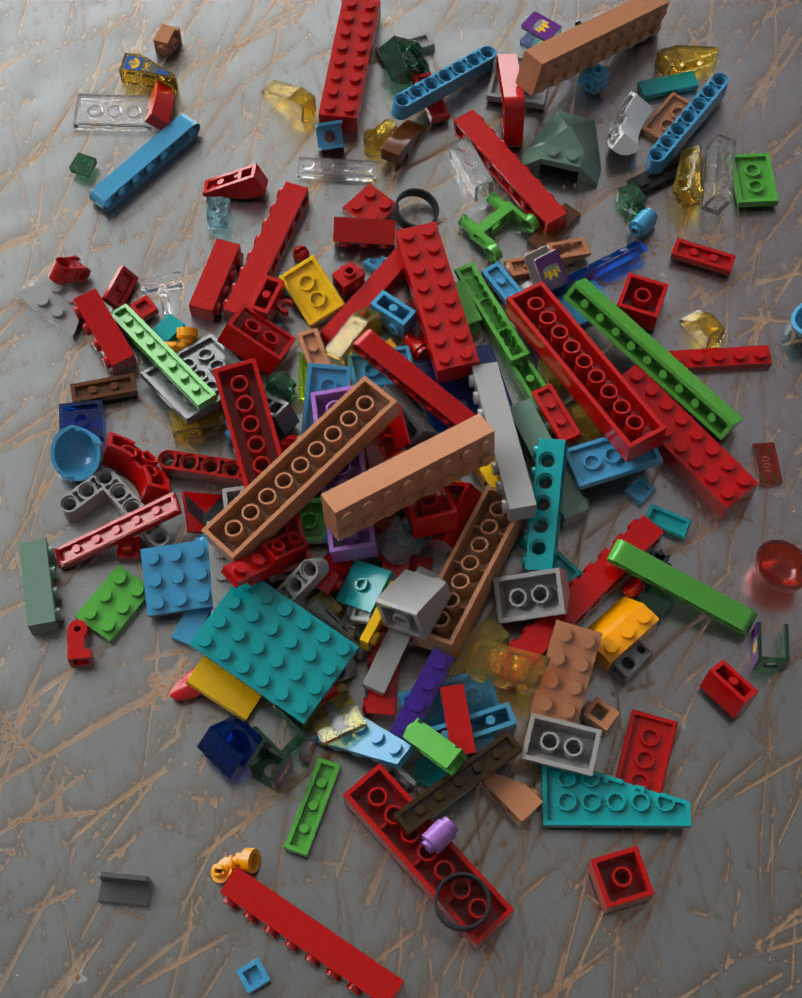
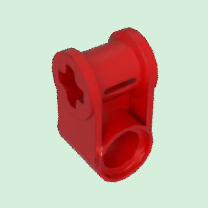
[49,255,91,285]

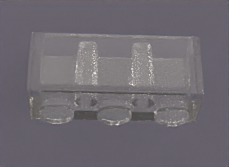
[449,137,494,202]

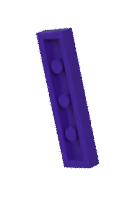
[390,648,455,742]

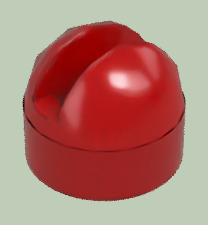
[293,246,310,263]

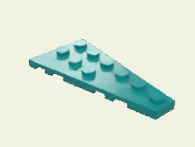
[542,765,691,828]

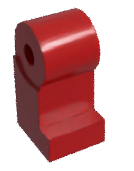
[67,620,95,667]

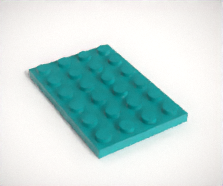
[189,581,359,725]

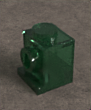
[615,181,647,217]

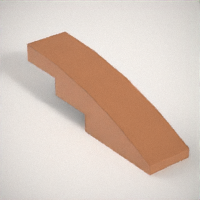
[504,237,591,280]

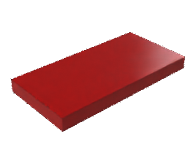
[615,709,678,793]

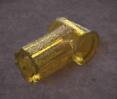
[363,118,398,156]

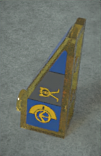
[119,53,178,92]

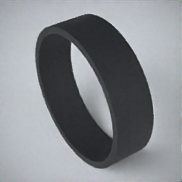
[393,188,439,229]
[434,872,491,932]

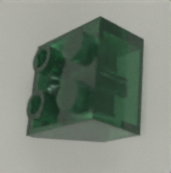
[378,35,430,84]

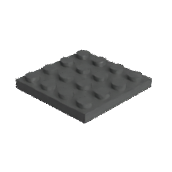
[140,333,241,425]

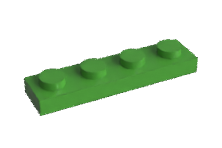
[284,757,341,858]

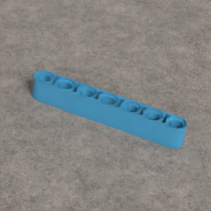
[391,46,497,120]
[646,73,729,174]
[89,113,200,211]

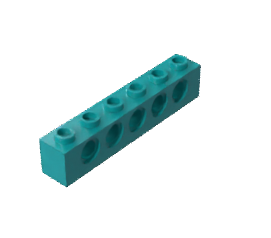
[522,438,568,572]

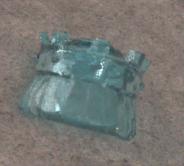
[376,516,433,566]

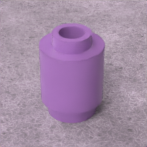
[421,816,458,854]

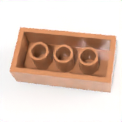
[530,620,603,724]

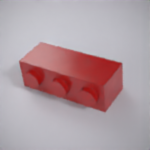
[333,217,396,249]

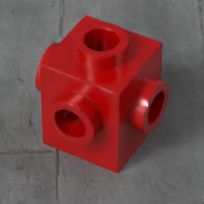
[332,261,366,299]

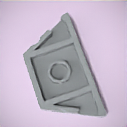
[15,279,82,340]

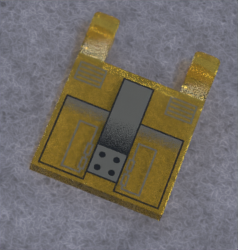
[309,681,367,746]

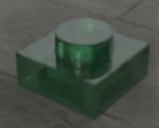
[69,152,97,178]

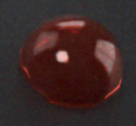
[754,540,802,593]

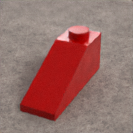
[202,163,268,199]

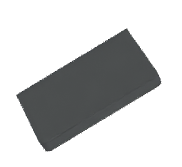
[98,871,153,908]

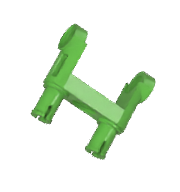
[457,192,540,263]

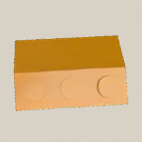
[587,596,659,673]

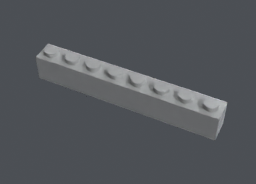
[468,362,537,521]

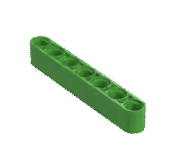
[607,539,758,635]

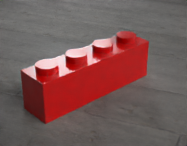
[189,239,244,322]
[72,288,137,375]

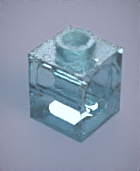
[206,196,231,230]

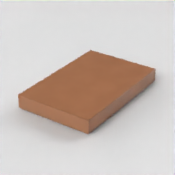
[640,92,690,142]

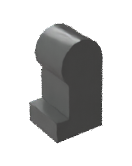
[608,641,654,687]

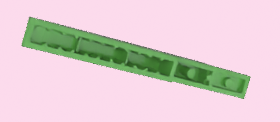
[454,262,554,435]

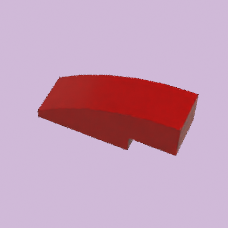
[145,80,174,130]

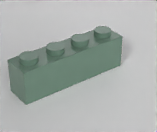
[18,538,63,635]

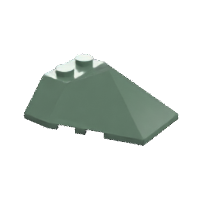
[521,111,601,187]

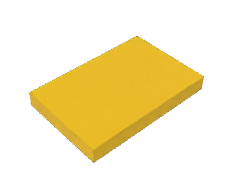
[278,255,345,329]
[186,656,261,722]

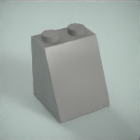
[375,569,451,640]

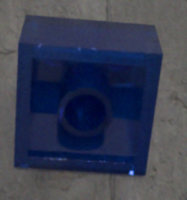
[197,715,270,780]

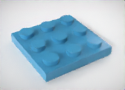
[140,539,213,617]

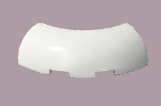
[607,91,654,155]

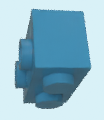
[370,290,416,338]

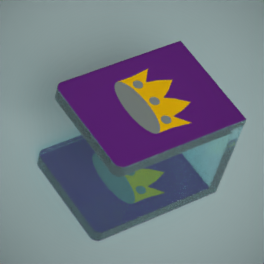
[519,11,562,49]

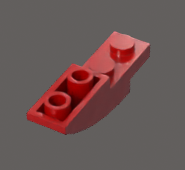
[221,529,309,588]

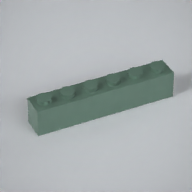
[510,398,590,527]

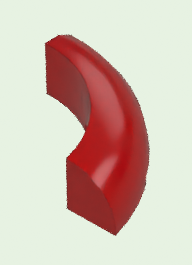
[102,431,170,504]

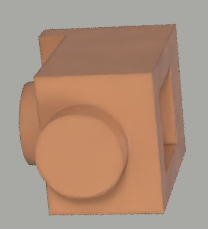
[153,24,182,57]
[581,696,620,738]

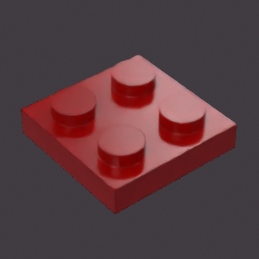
[342,183,399,219]

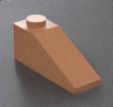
[479,773,543,828]

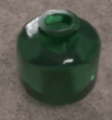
[265,370,297,402]

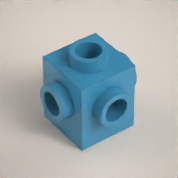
[577,63,610,95]

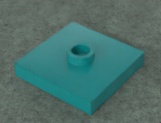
[336,560,395,615]

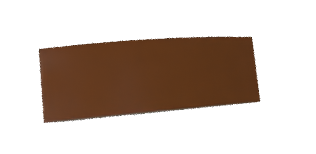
[381,120,426,166]

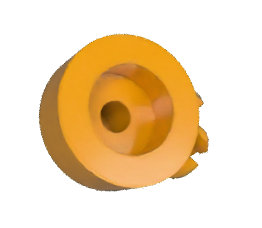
[165,327,198,353]
[211,848,261,883]

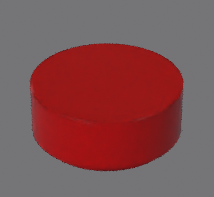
[621,577,645,598]

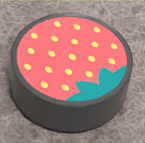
[299,737,316,763]

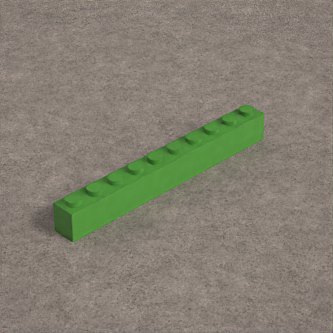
[563,278,743,440]

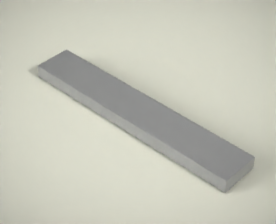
[362,566,439,696]

